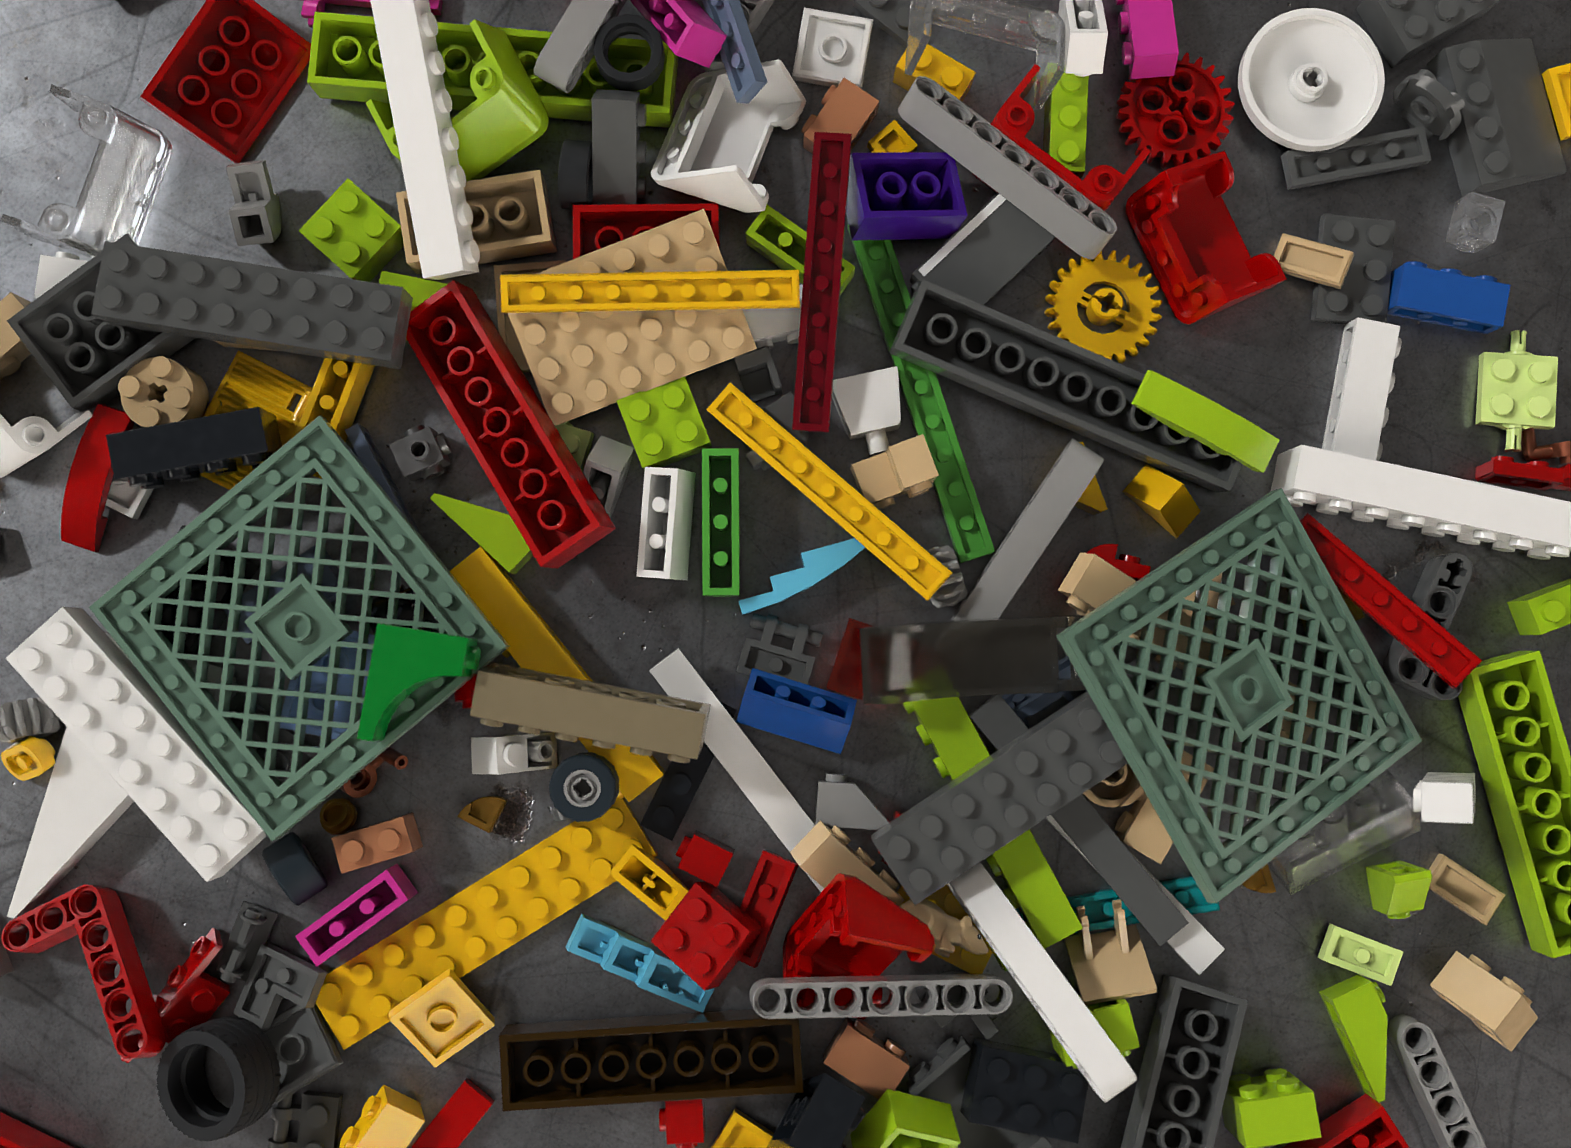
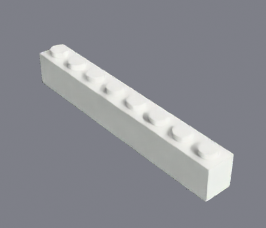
[370,0,480,280]

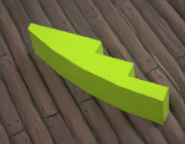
[1131,370,1280,473]

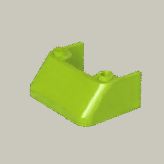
[366,19,549,181]

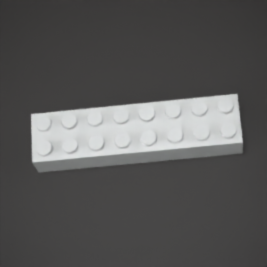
[1271,445,1571,560]
[5,607,267,882]

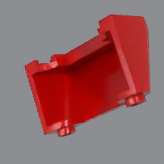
[1126,150,1287,324]
[782,873,935,1020]

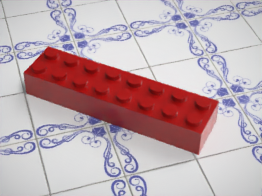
[406,280,616,569]

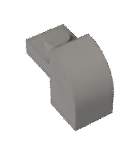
[226,160,282,246]

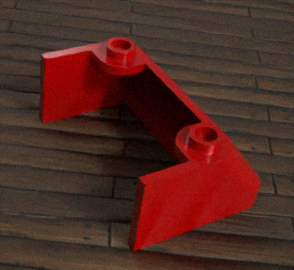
[972,64,1151,243]

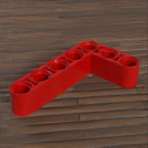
[1,884,166,1059]

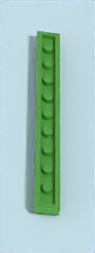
[847,225,995,564]

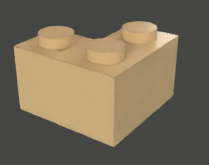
[850,434,939,510]
[1430,951,1538,1052]

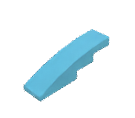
[738,538,865,616]
[565,913,715,1013]

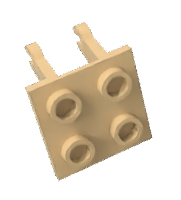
[1064,899,1157,1005]

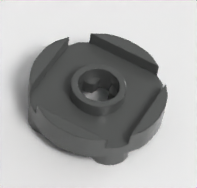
[1393,69,1465,140]

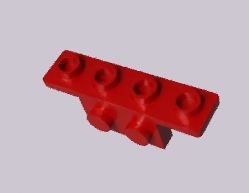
[121,928,230,1063]

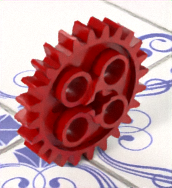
[1116,52,1235,168]

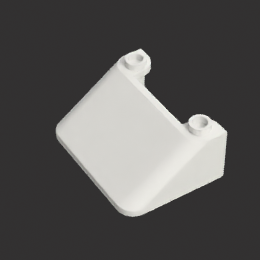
[651,59,806,213]

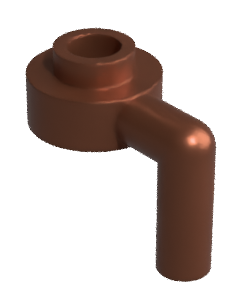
[1521,428,1571,464]
[340,747,408,798]

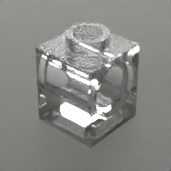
[1445,192,1506,253]

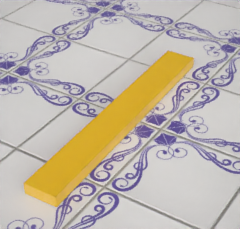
[500,270,800,313]
[706,382,952,601]

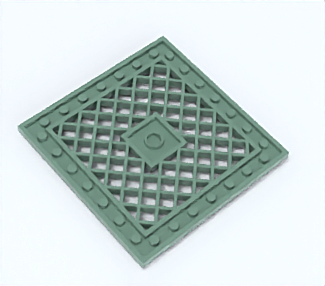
[89,415,510,841]
[1056,488,1422,904]

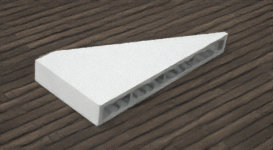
[7,632,236,919]

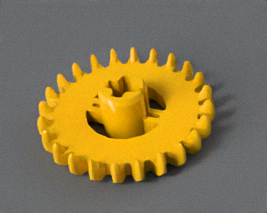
[1044,250,1163,364]

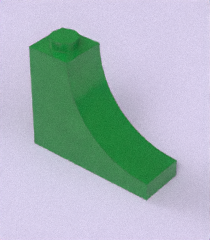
[357,623,481,741]

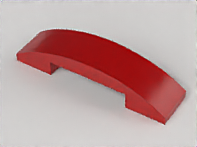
[61,404,134,552]

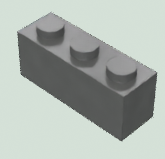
[592,89,647,205]

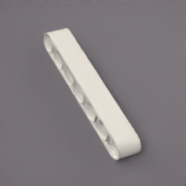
[947,862,1137,1103]

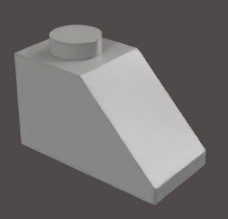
[583,435,635,519]
[815,773,889,830]

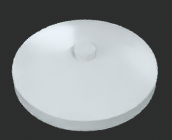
[1238,8,1385,151]

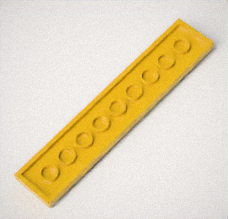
[315,798,658,1050]

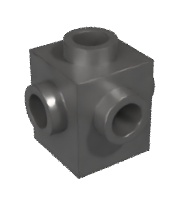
[389,425,452,482]

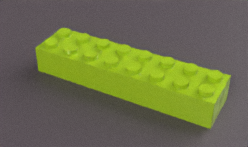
[1458,651,1571,958]

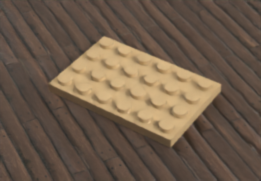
[498,209,757,426]

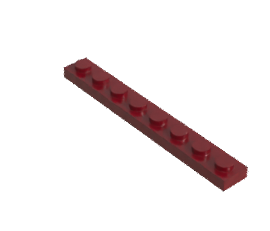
[792,132,852,433]

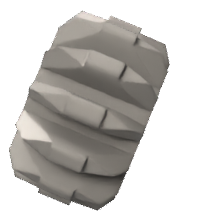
[928,545,967,608]
[0,697,60,744]

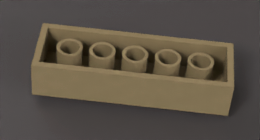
[470,663,711,763]

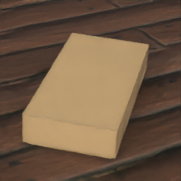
[1274,233,1354,289]
[1429,853,1505,926]

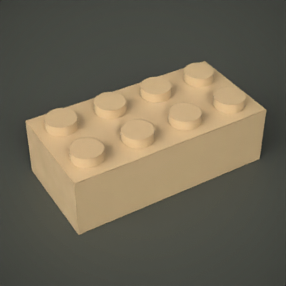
[396,169,557,274]

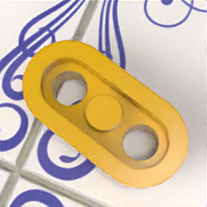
[1,736,56,781]

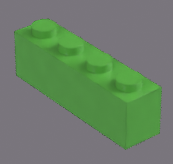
[702,448,740,597]

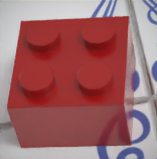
[651,882,763,991]

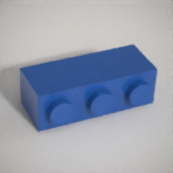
[1388,261,1511,334]
[736,668,857,754]

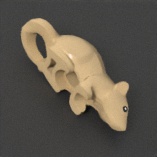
[900,899,989,958]

